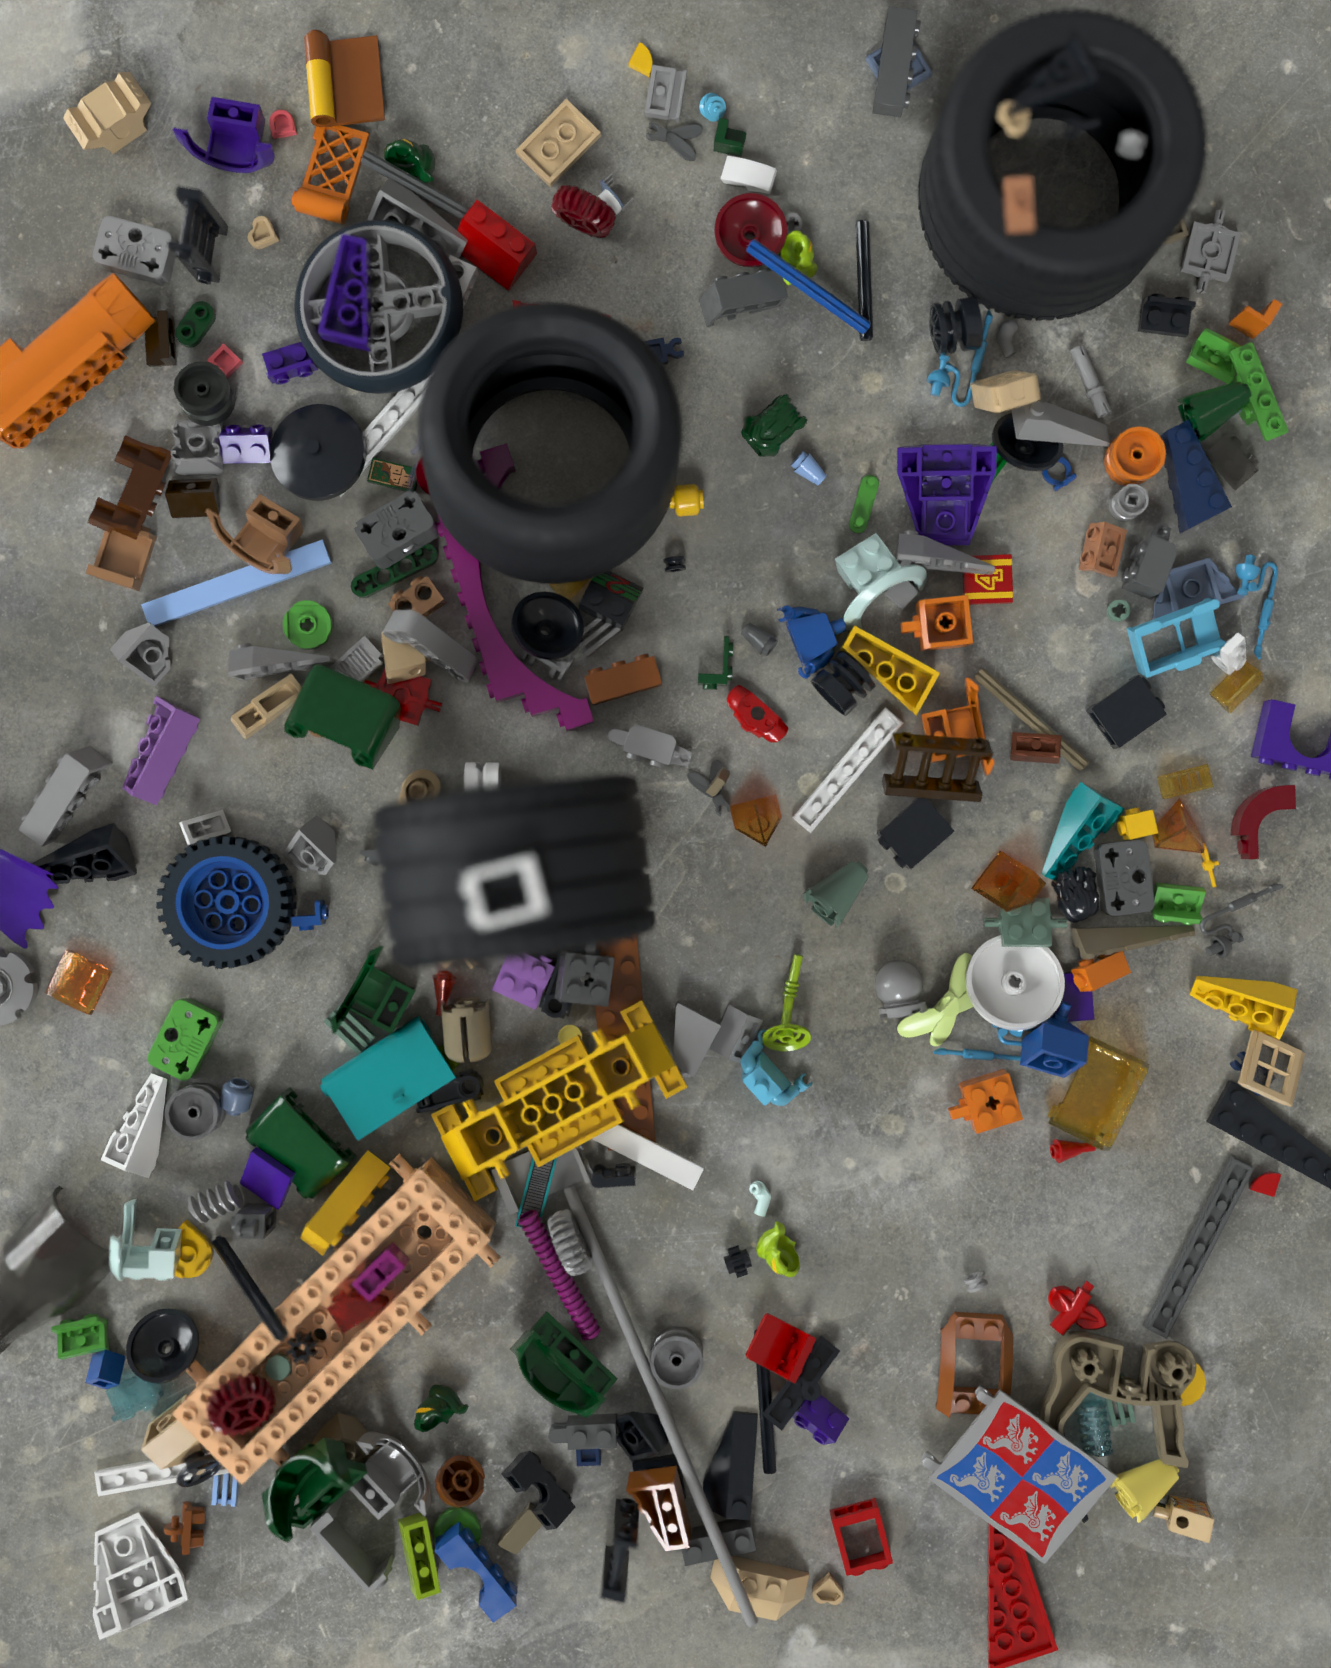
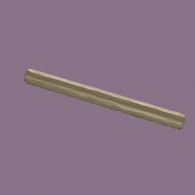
[974,668,1089,771]

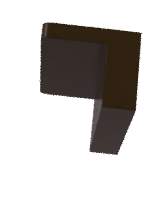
[145,310,177,367]
[165,478,220,518]

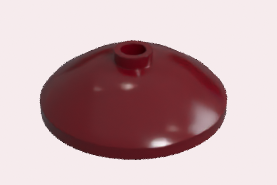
[714,193,787,268]

